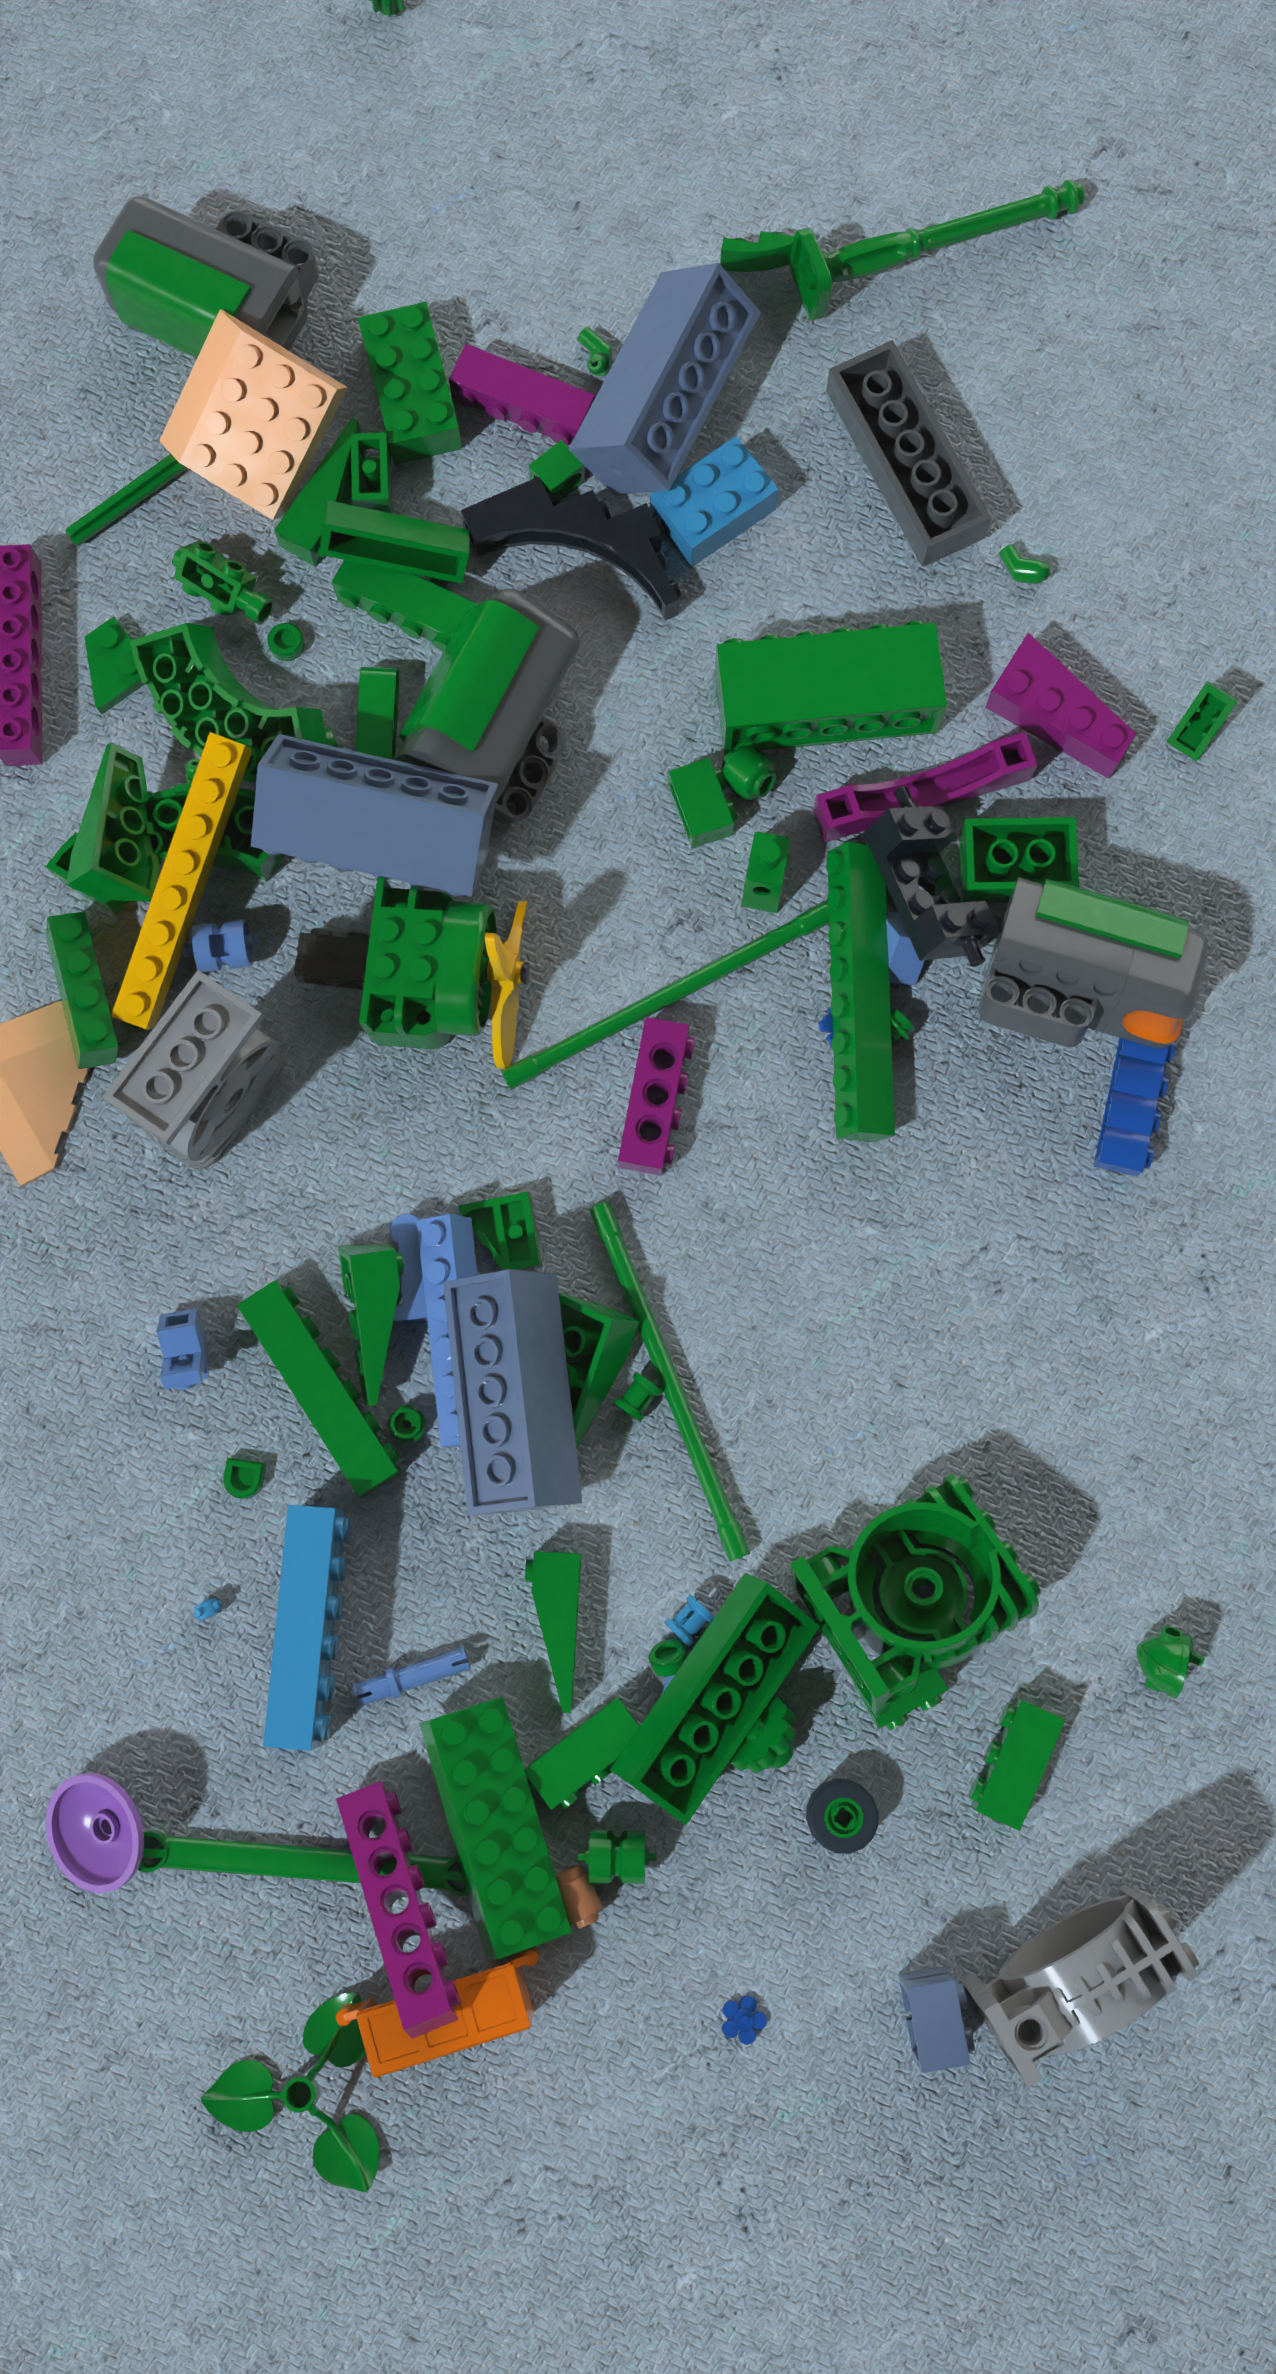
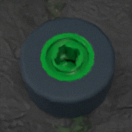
[806,1778,879,1854]

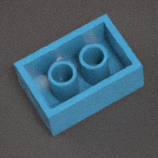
[650,436,779,568]

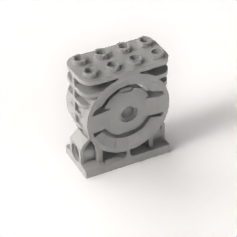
[101,970,284,1170]
[961,1885,1200,2088]

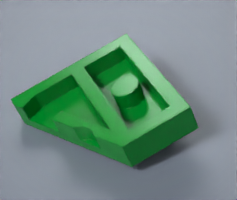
[84,616,145,715]
[458,1191,543,1271]

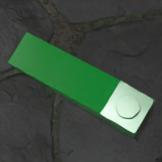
[274,418,361,567]
[525,1551,582,1713]

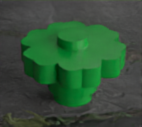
[729,1697,796,1773]

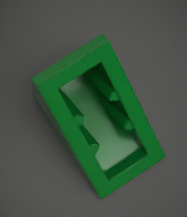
[1166,681,1238,762]

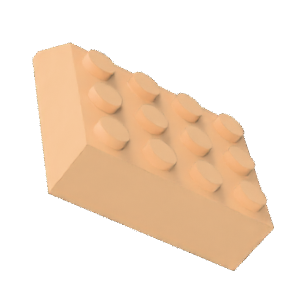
[159,309,348,520]

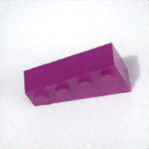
[985,632,1136,779]

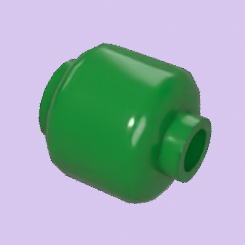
[722,745,776,800]

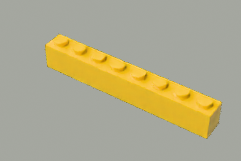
[111,732,253,1029]

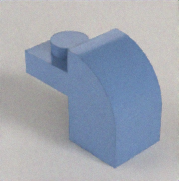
[156,1308,209,1390]

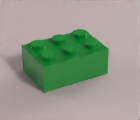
[959,817,1079,903]

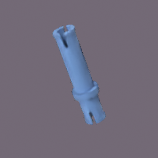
[352,1646,471,1708]

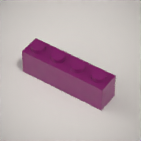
[449,344,595,446]

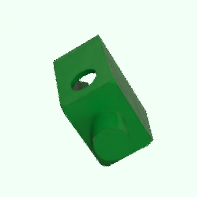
[741,832,791,913]

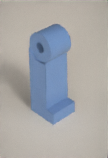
[390,1214,427,1325]

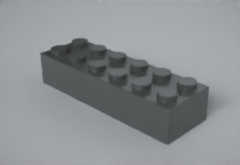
[826,340,991,567]

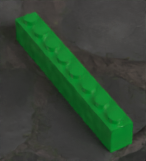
[826,841,895,1142]

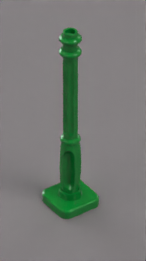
[789,180,1085,320]

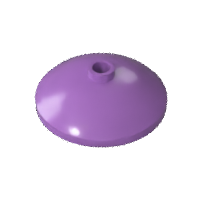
[46,1773,144,1893]

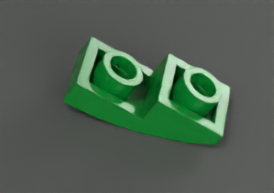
[720,231,794,272]

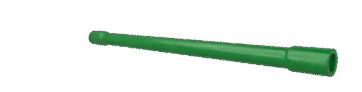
[501,902,830,1090]
[589,1201,751,1562]

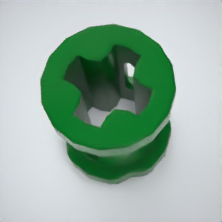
[614,1372,663,1423]

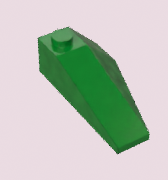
[66,742,160,902]
[338,1244,404,1406]
[559,1293,639,1450]

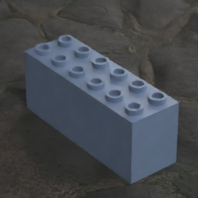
[568,263,761,494]
[251,734,498,897]
[443,1269,583,1516]

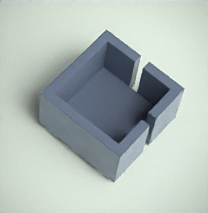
[898,1966,975,2073]

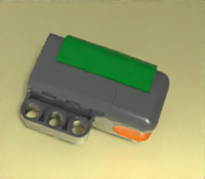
[93,196,319,358]
[393,589,580,824]
[978,877,1209,1049]

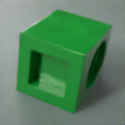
[529,440,585,504]

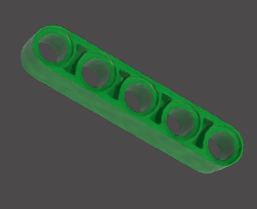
[355,666,399,760]

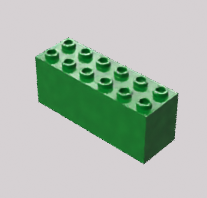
[714,620,947,754]

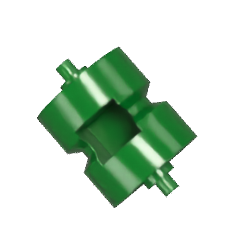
[578,1830,657,1884]

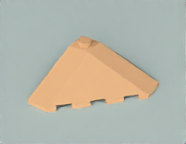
[0,1001,91,1187]

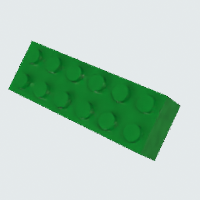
[610,1573,820,1825]
[419,1697,572,1960]

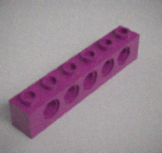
[0,544,42,766]
[336,1781,461,2039]

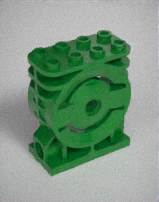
[790,1473,1041,1718]

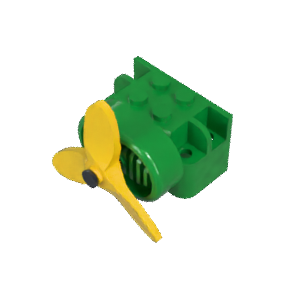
[359,877,530,1069]

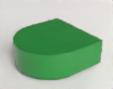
[223,1457,267,1499]

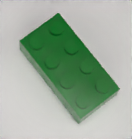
[358,302,462,465]

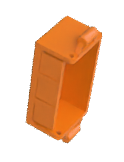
[336,1946,540,2078]

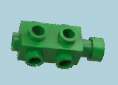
[172,540,274,625]

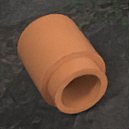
[555,1864,603,1929]

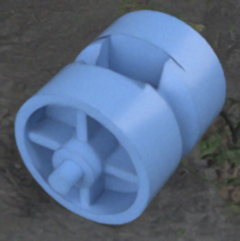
[185,919,260,972]

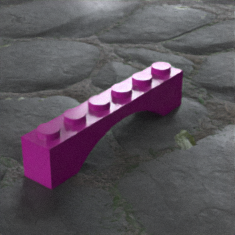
[813,732,1037,843]

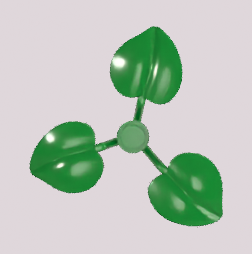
[201,1992,380,2192]

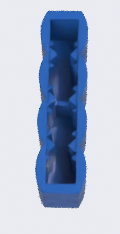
[1093,1038,1176,1177]

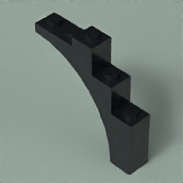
[461,476,682,621]

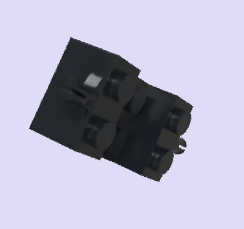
[864,786,1000,967]

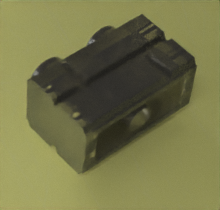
[294,928,369,990]

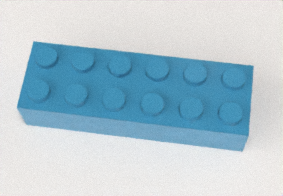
[263,1505,351,1751]

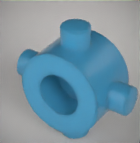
[194,1597,222,1621]

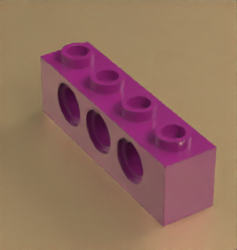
[618,1017,695,1176]

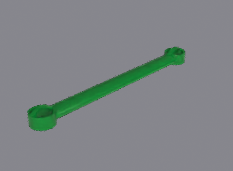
[138,1830,468,1897]

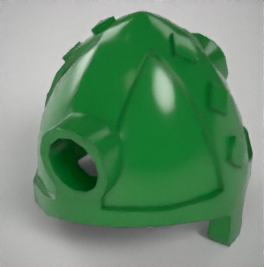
[1136,1626,1205,1699]

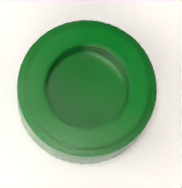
[267,623,305,661]
[648,1639,689,1677]

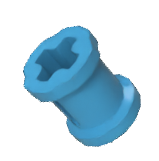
[664,1594,714,1646]

